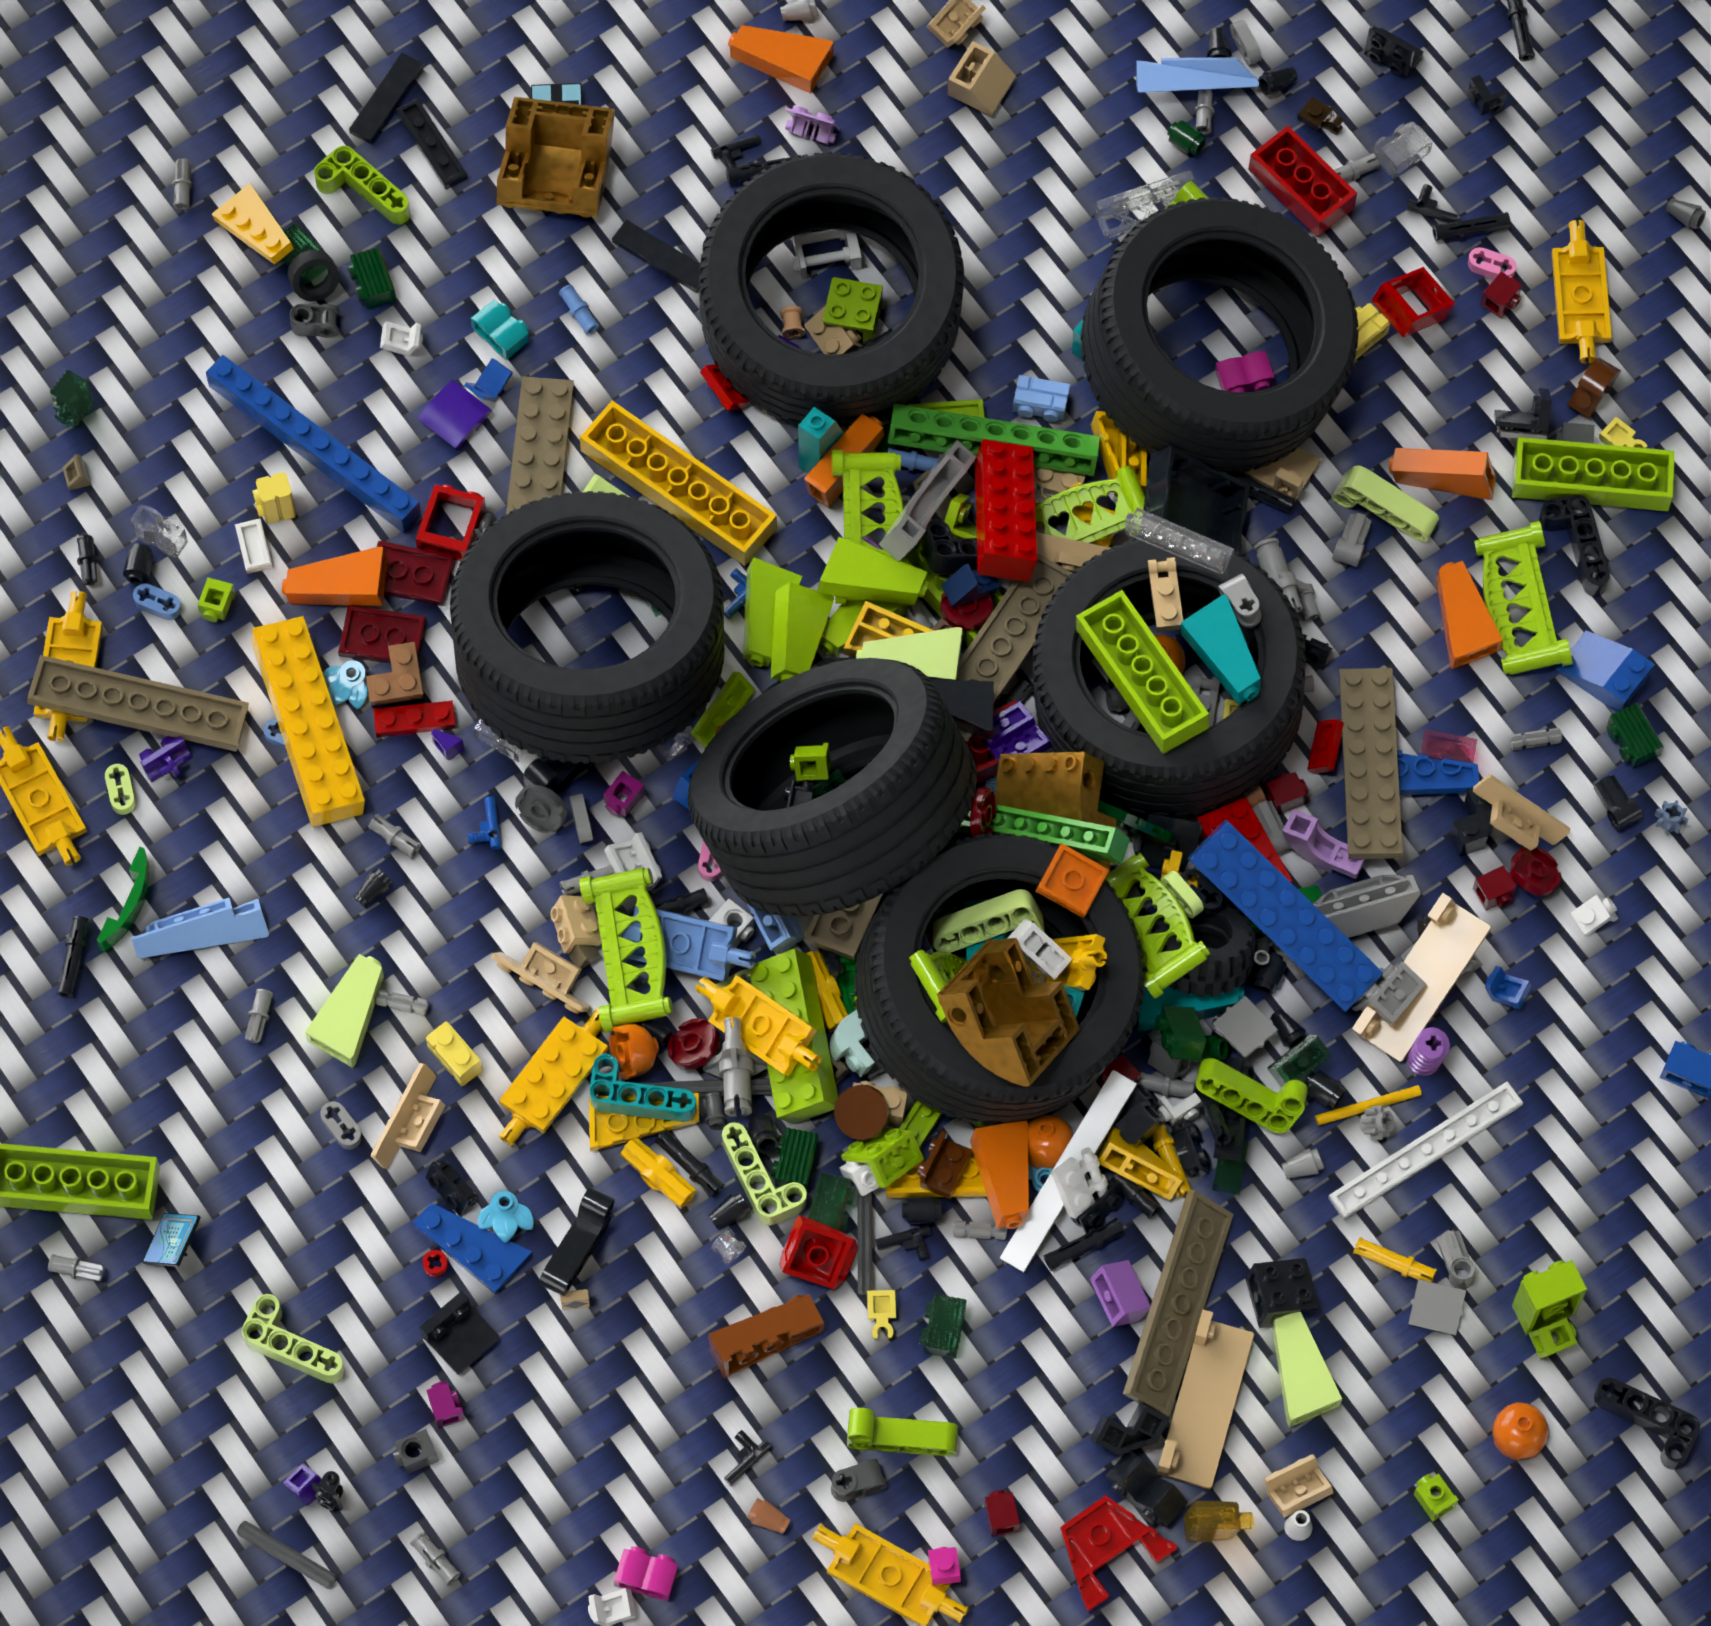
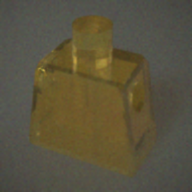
[1183,1501,1254,1543]

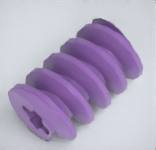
[1406,1027,1450,1076]

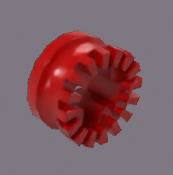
[422,1250,448,1278]

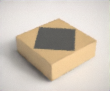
[560,1289,590,1310]

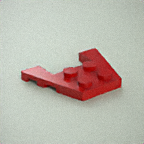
[1060,1495,1178,1613]

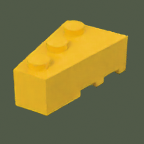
[1091,411,1147,497]
[843,601,934,656]

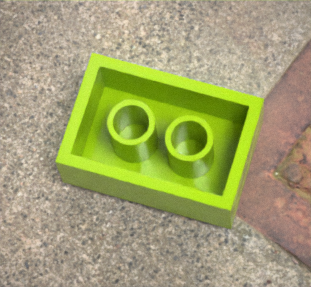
[1512,1260,1587,1335]

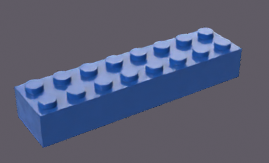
[1187,820,1383,1012]

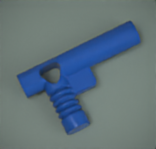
[724,568,747,619]
[467,797,501,850]

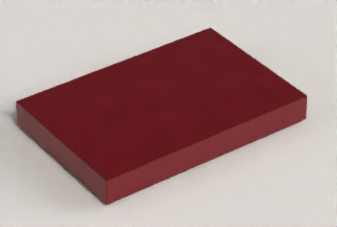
[377,541,455,606]
[338,605,426,664]

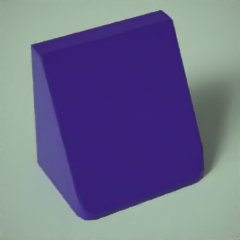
[431,729,464,760]
[283,1463,321,1506]

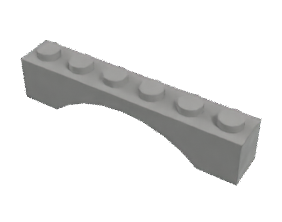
[879,440,976,562]

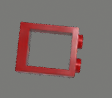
[1371,267,1455,338]
[416,484,486,561]

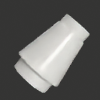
[1284,1510,1313,1541]

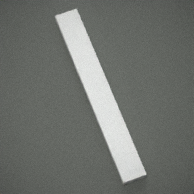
[1000,1070,1137,1273]
[1328,1082,1523,1220]

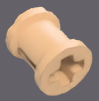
[780,306,805,339]

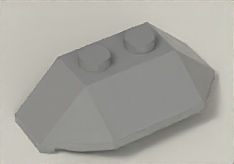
[1312,875,1420,938]

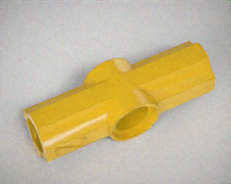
[806,951,848,1032]
[620,1137,697,1209]

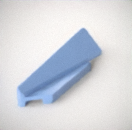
[1136,57,1259,92]
[131,898,269,958]

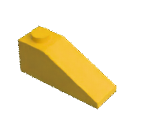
[1098,1127,1183,1201]

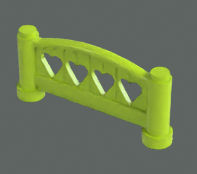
[831,450,904,604]
[1035,466,1145,544]
[1474,521,1573,675]
[1105,853,1210,999]
[579,867,673,1033]
[909,950,967,1023]

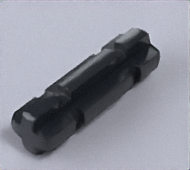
[817,947,844,977]

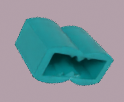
[471,300,529,360]

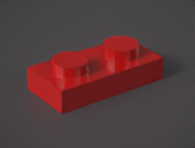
[700,364,749,411]
[1307,719,1344,774]

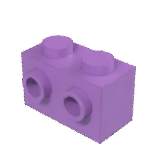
[1090,1260,1151,1327]

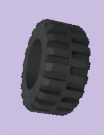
[1152,899,1256,997]

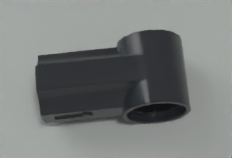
[1593,775,1642,831]

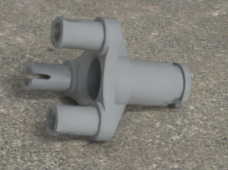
[1253,538,1321,621]
[703,1017,768,1117]

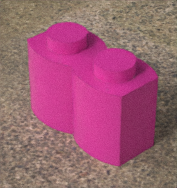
[1215,351,1275,392]
[614,1547,678,1601]

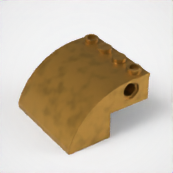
[496,97,615,217]
[995,752,1117,872]
[937,938,1080,1086]

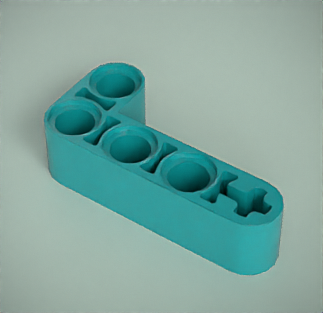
[589,1054,696,1122]

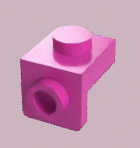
[928,1547,961,1585]

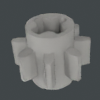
[1360,1105,1394,1140]

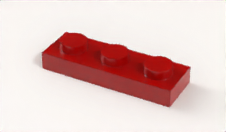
[373,700,456,738]

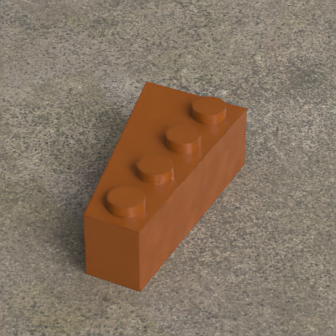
[708,1294,824,1379]

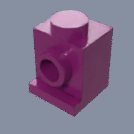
[603,771,645,817]
[426,1381,465,1429]

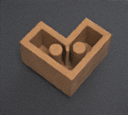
[366,642,424,707]

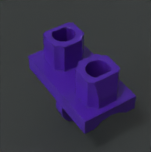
[139,736,192,783]

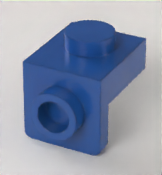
[1485,966,1532,1009]

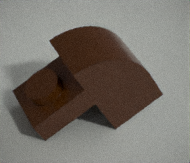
[1567,357,1622,418]

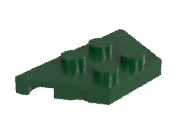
[1097,799,1174,843]

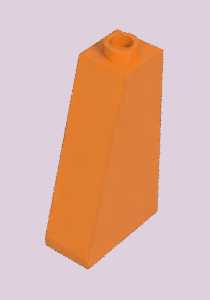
[728,25,834,94]
[804,414,885,508]
[1389,448,1496,500]
[282,547,389,606]
[1436,561,1503,669]
[970,1120,1029,1229]

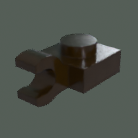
[1297,97,1343,135]

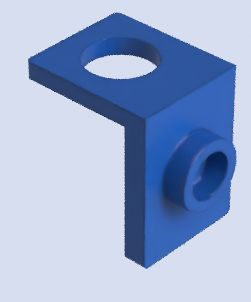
[464,358,513,401]

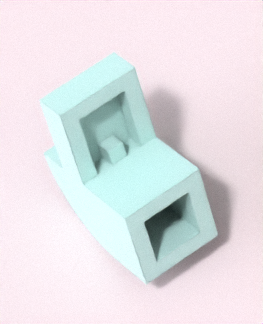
[830,1010,875,1078]

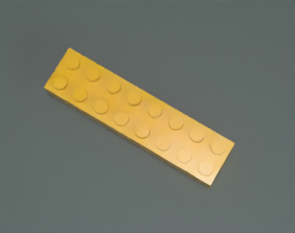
[580,401,777,566]
[251,616,365,827]

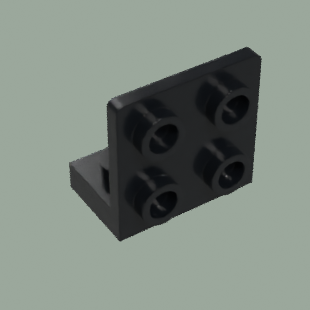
[1364,25,1424,78]
[1494,388,1552,434]
[1245,1258,1319,1328]
[420,1291,499,1375]

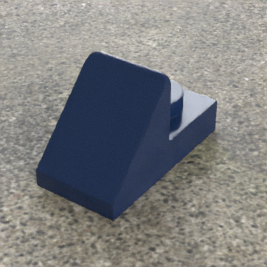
[941,564,1001,608]

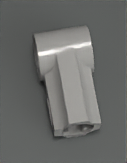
[1332,513,1372,567]
[1252,800,1291,854]
[1436,1230,1475,1289]

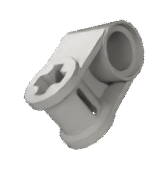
[1218,574,1262,628]

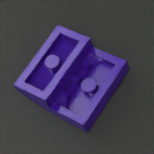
[417,379,493,450]
[981,701,1051,764]

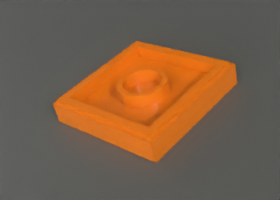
[1035,843,1109,918]

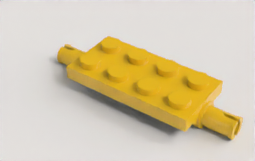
[1551,220,1612,364]
[33,591,103,742]
[0,726,87,866]
[1024,934,1107,991]
[696,975,822,1077]
[498,1009,608,1147]
[812,1523,969,1626]

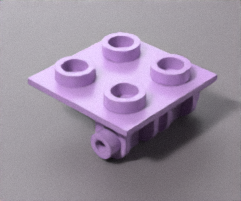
[785,105,840,145]

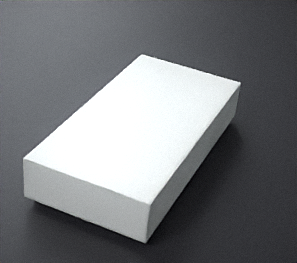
[235,519,273,574]

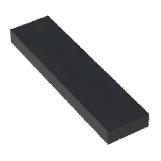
[349,52,424,144]
[396,98,468,190]
[612,219,700,293]

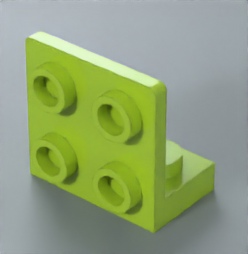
[822,277,883,343]
[944,493,977,539]
[841,1128,924,1188]

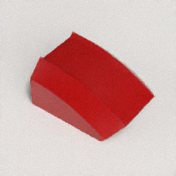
[779,1215,858,1289]

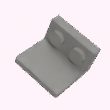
[1351,962,1426,1025]

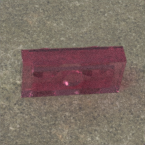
[1420,729,1477,763]

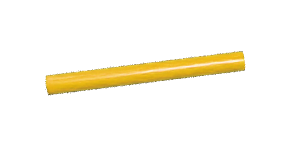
[1315,1085,1422,1126]

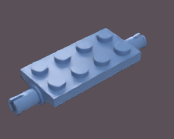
[619,906,756,981]

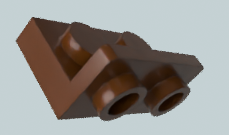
[917,1131,972,1199]

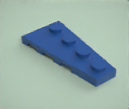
[1397,750,1480,795]
[413,1203,533,1295]

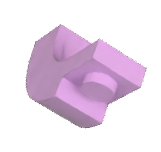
[1283,809,1366,879]

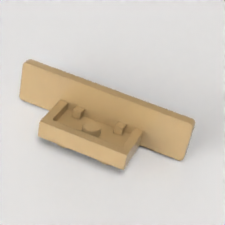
[1036,532,1111,571]
[1473,774,1570,851]
[491,942,591,1014]
[371,1063,446,1169]

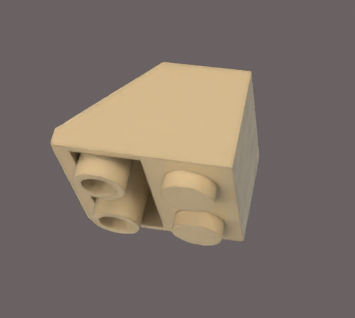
[947,41,1016,116]

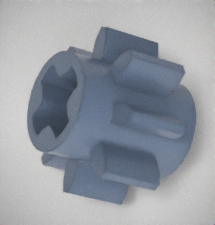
[1655,800,1689,834]

